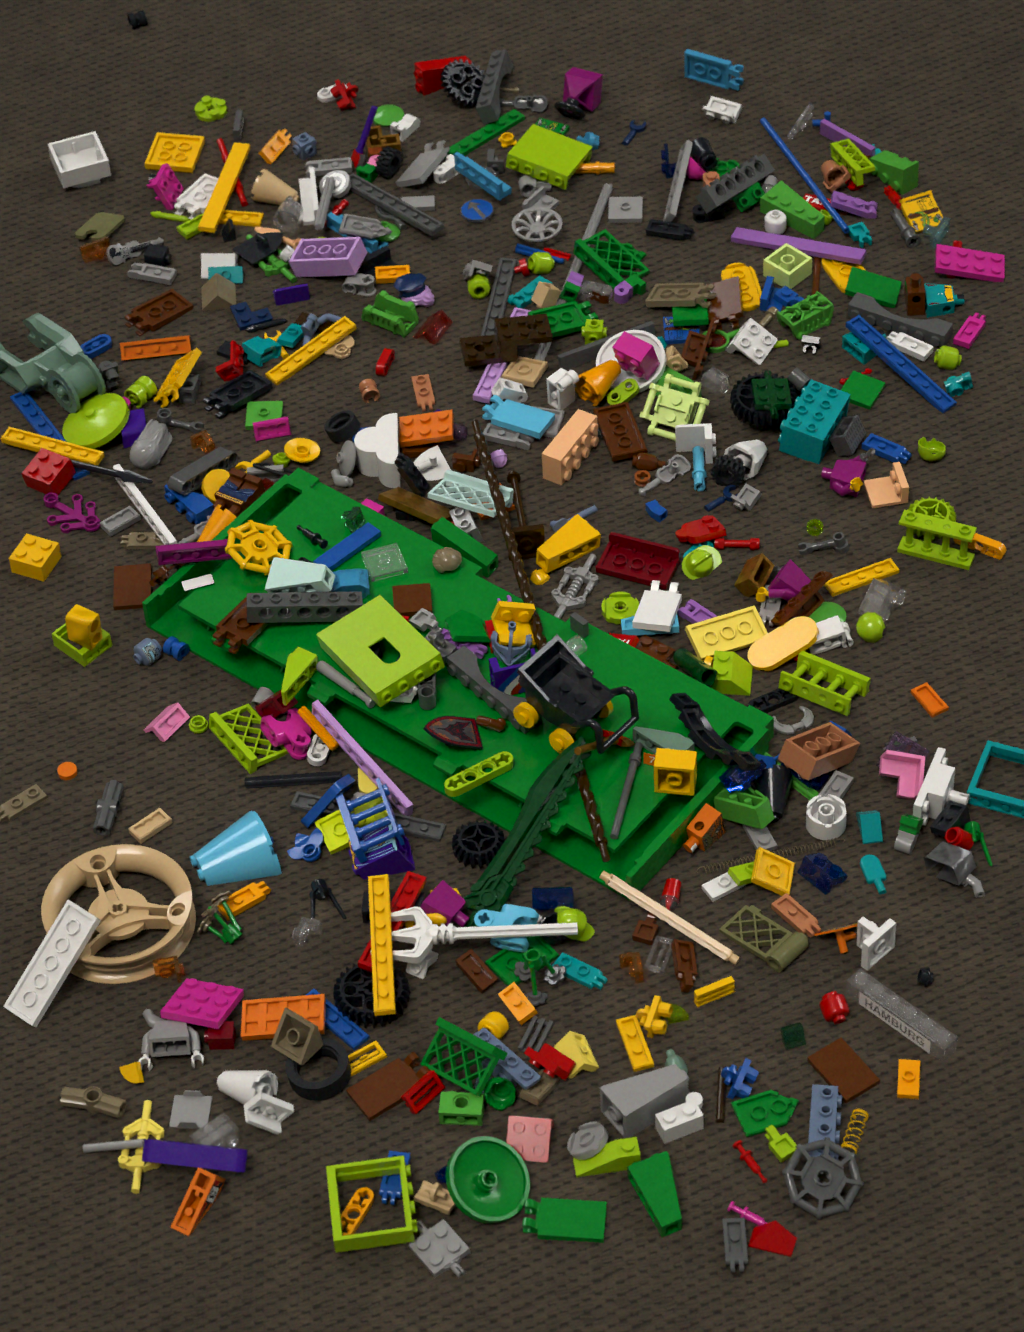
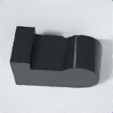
[692,204,725,223]

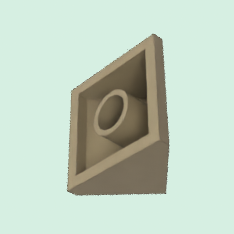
[201,273,236,311]
[271,1008,323,1065]

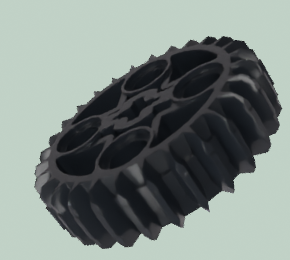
[730,372,797,428]
[333,963,410,1029]

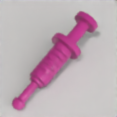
[727,1201,766,1226]

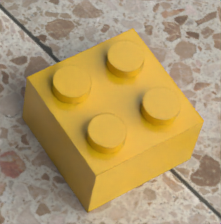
[9,533,62,582]
[654,748,697,796]

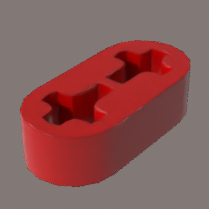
[376,348,395,377]

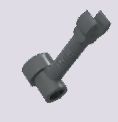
[157,408,204,434]
[798,532,849,555]

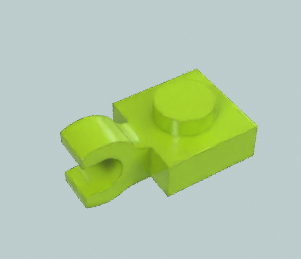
[764,1125,796,1163]

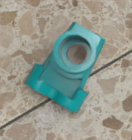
[944,372,973,397]

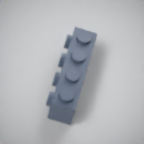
[808,1084,842,1160]

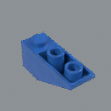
[164,485,214,525]

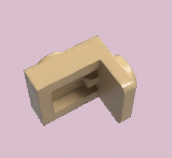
[666,345,688,372]

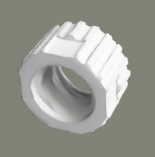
[279,245,295,262]

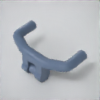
[301,313,342,358]

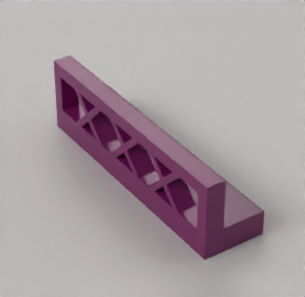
[156,539,232,565]

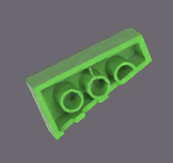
[760,181,825,239]

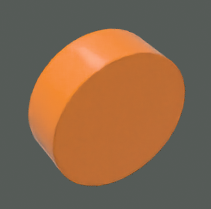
[57,762,78,780]

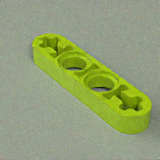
[444,751,514,797]

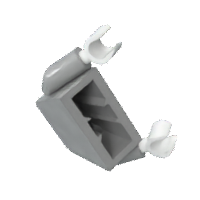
[138,1019,204,1071]

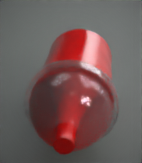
[659,878,682,912]

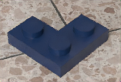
[230,302,273,331]

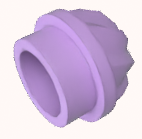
[490,450,507,468]

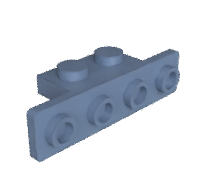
[473,1028,541,1090]

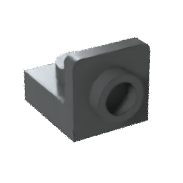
[487,149,504,174]

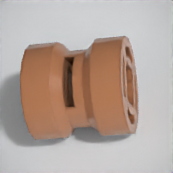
[359,379,380,403]

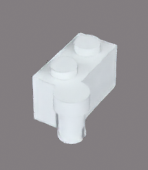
[546,368,579,410]
[809,615,854,654]
[655,1092,704,1144]

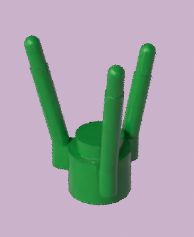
[964,821,993,866]

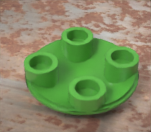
[374,105,404,126]
[809,602,846,623]

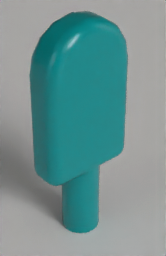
[860,854,887,895]

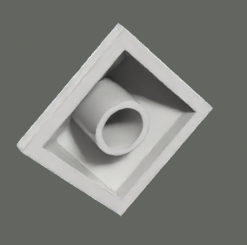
[201,253,239,279]

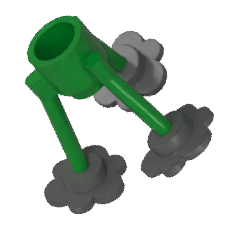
[514,949,566,1006]

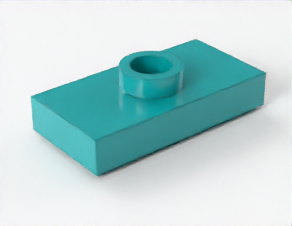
[208,266,243,284]
[277,323,304,348]

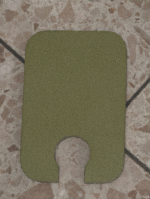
[75,212,125,241]

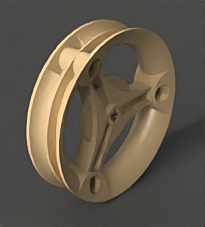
[41,844,196,984]

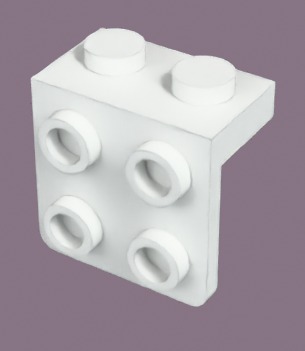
[675,423,716,464]

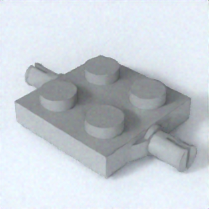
[408,1219,471,1278]

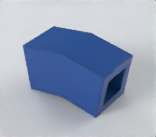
[645,499,667,523]

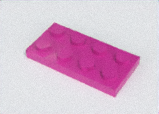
[935,244,1005,282]

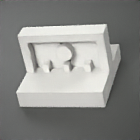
[857,917,896,971]

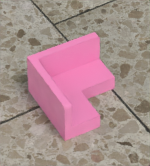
[879,750,925,800]

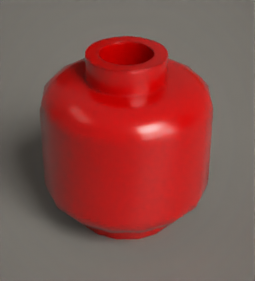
[819,991,850,1024]

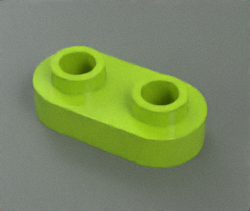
[607,378,640,405]

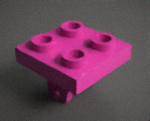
[147,163,184,210]

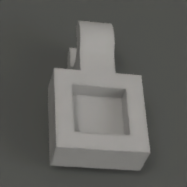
[409,608,442,633]

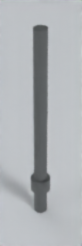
[610,742,643,839]

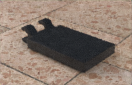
[203,370,273,419]

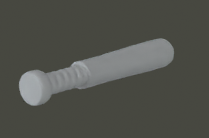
[316,660,376,708]

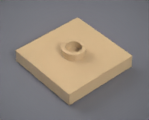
[501,356,548,388]

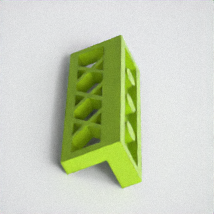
[830,139,875,186]

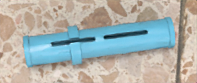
[692,446,706,491]

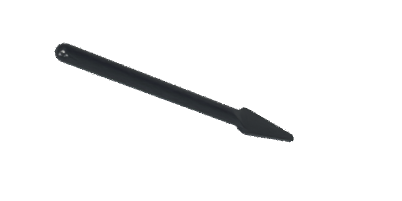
[71,459,153,484]

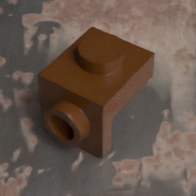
[452,449,481,472]

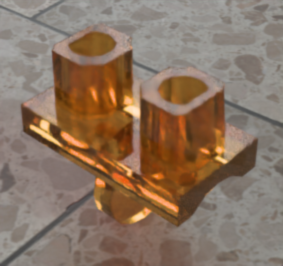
[79,236,110,264]

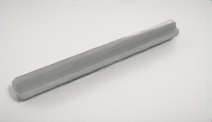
[314,176,335,230]

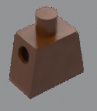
[904,273,925,316]

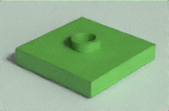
[245,401,283,430]

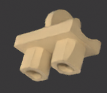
[414,1181,455,1215]

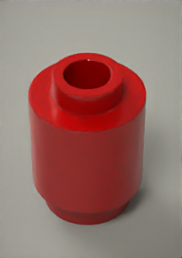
[945,827,974,851]

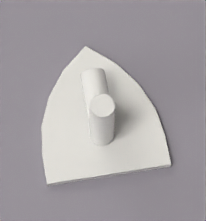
[414,445,451,481]

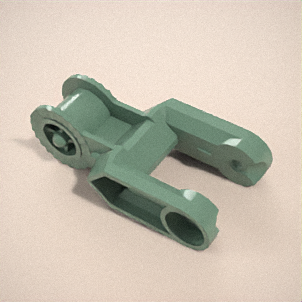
[0,312,106,413]

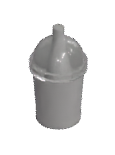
[762,175,778,193]

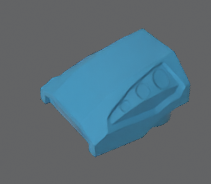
[331,568,370,599]

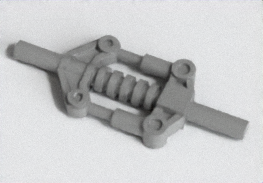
[551,554,598,619]

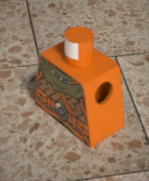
[683,803,726,853]

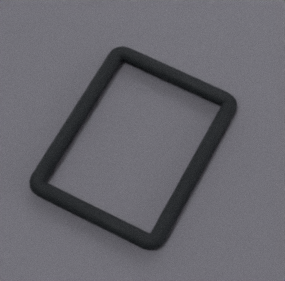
[252,462,294,477]

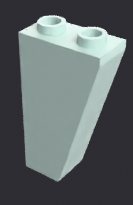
[265,557,335,593]

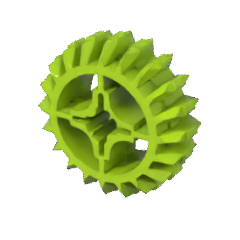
[907,496,956,540]

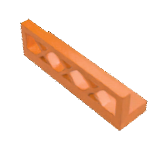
[120,335,191,360]

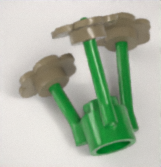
[197,891,243,945]

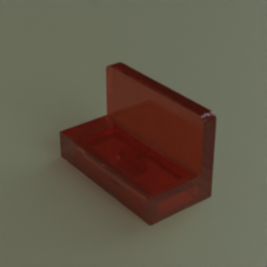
[413,309,453,344]

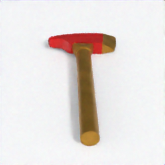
[574,729,635,755]

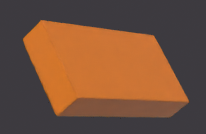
[910,682,949,718]

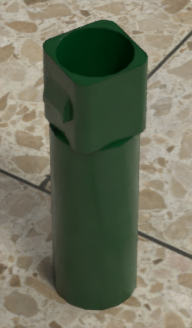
[673,648,717,686]

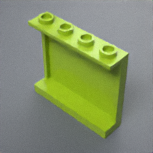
[506,124,593,190]

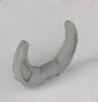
[772,706,814,735]

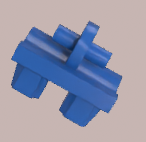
[721,1058,759,1099]

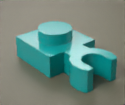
[848,222,872,248]

